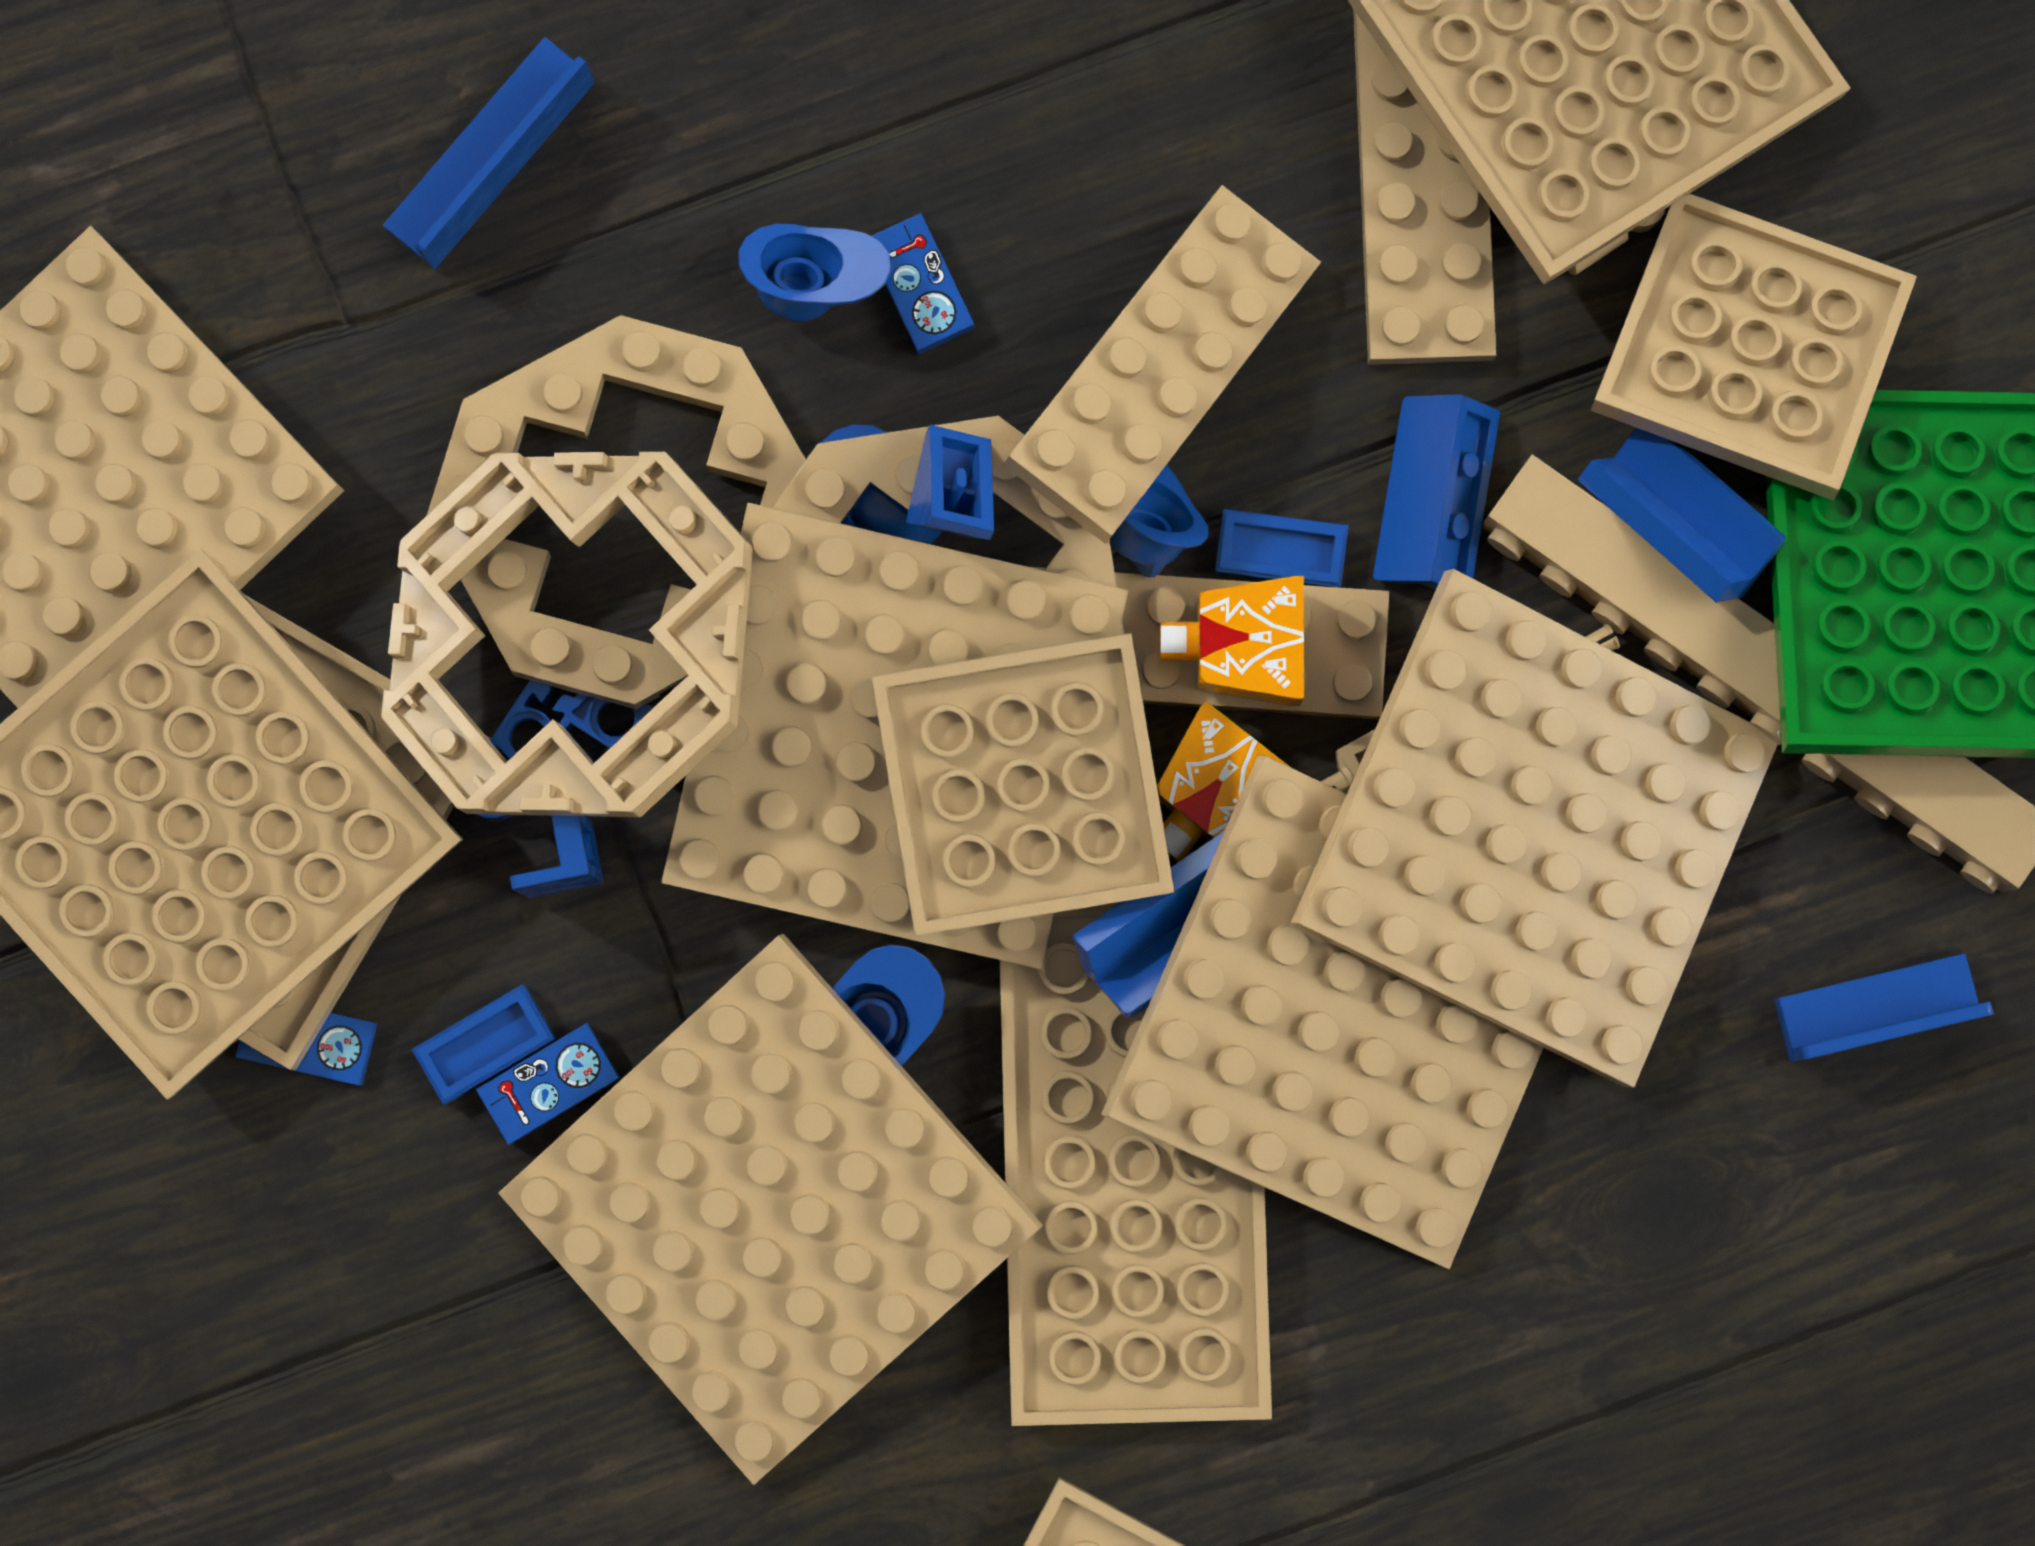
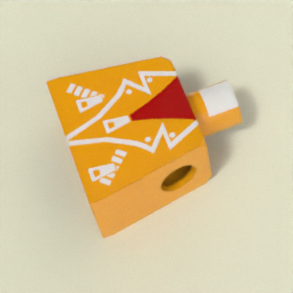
[1160,576,1304,706]
[1157,700,1291,862]

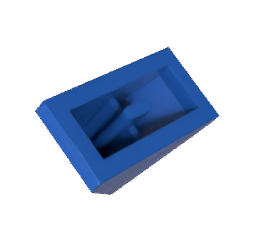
[906,425,994,540]

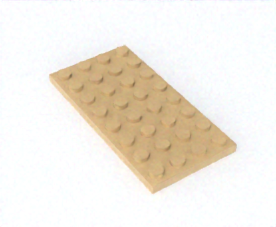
[1000,903,1272,1426]

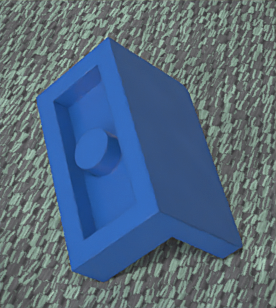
[510,816,604,898]

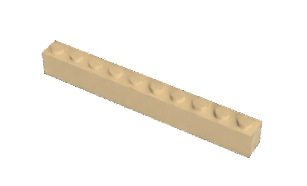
[1482,454,2035,894]

